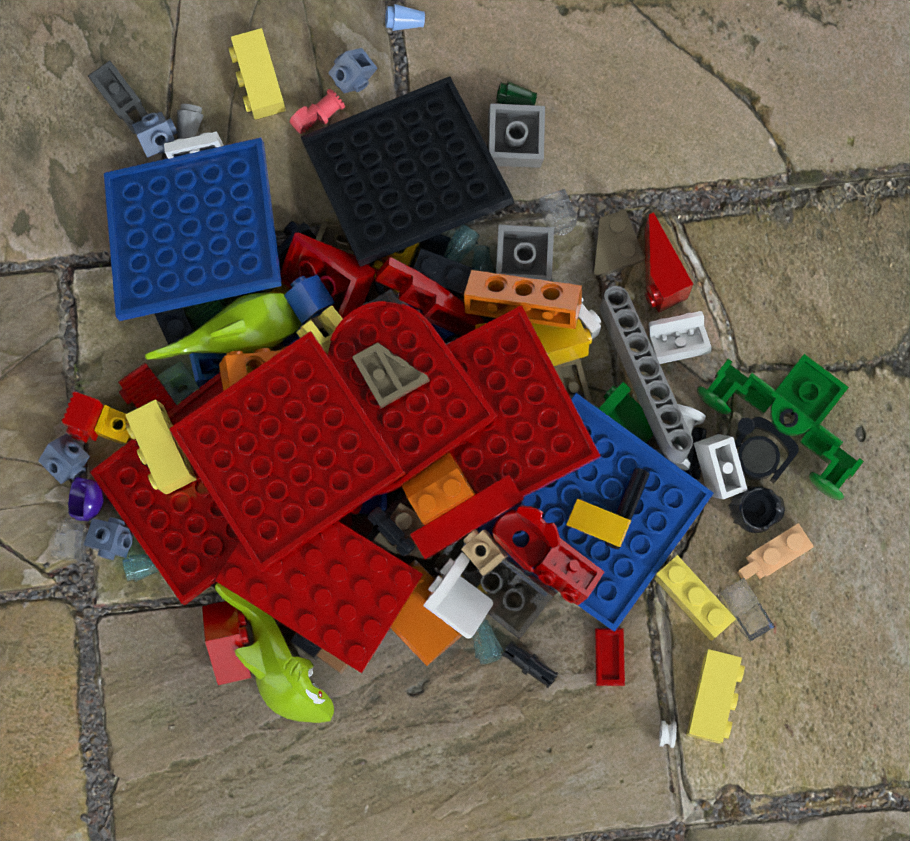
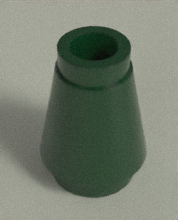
[496,81,537,106]

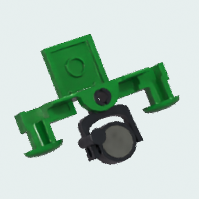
[697,354,864,501]

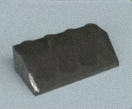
[431,529,558,640]

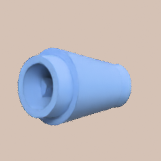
[385,4,425,31]

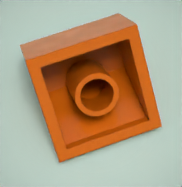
[402,452,475,525]

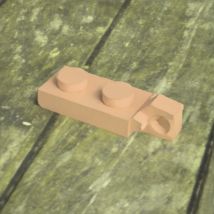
[737,523,814,581]

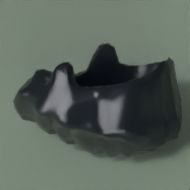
[728,486,785,533]

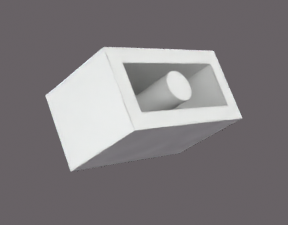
[694,434,748,499]

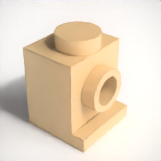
[461,529,508,576]

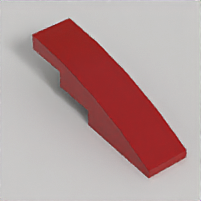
[375,257,484,336]

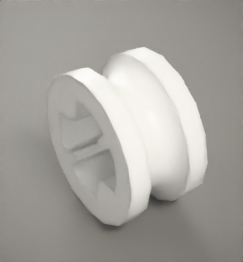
[659,721,677,748]

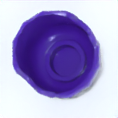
[68,477,104,521]

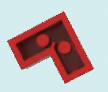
[202,601,252,685]

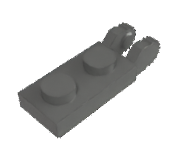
[88,60,148,134]

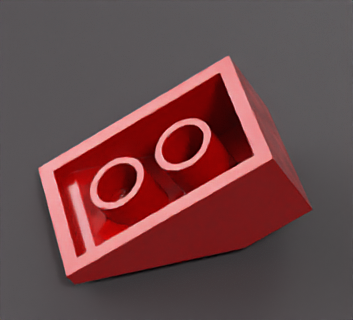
[644,212,694,313]
[280,233,377,319]

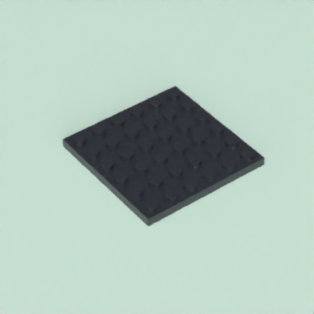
[301,76,514,266]

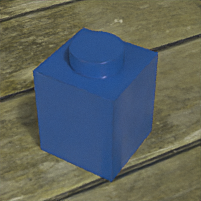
[284,275,335,323]

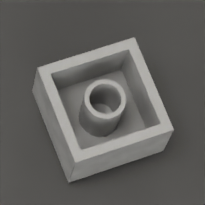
[487,104,545,168]
[496,225,554,281]

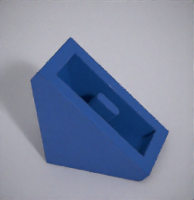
[189,353,227,388]

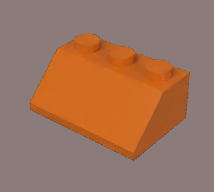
[391,560,462,666]

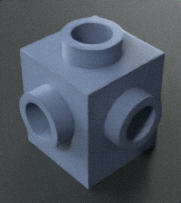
[328,48,378,93]
[132,111,178,158]
[38,433,90,484]
[84,517,134,560]

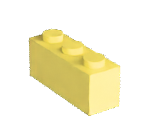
[228,28,286,120]
[126,399,197,494]
[654,555,736,641]
[686,649,745,744]

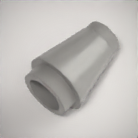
[177,104,204,139]

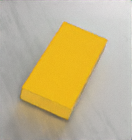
[567,499,631,547]

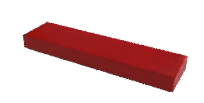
[410,475,524,560]

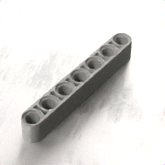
[600,286,693,464]

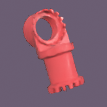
[289,89,345,134]

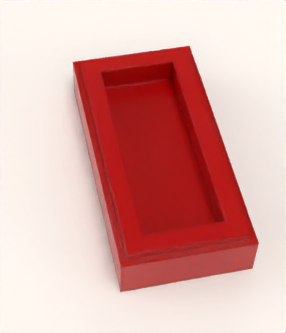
[595,628,625,686]

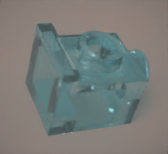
[157,361,199,405]

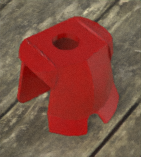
[493,506,560,572]

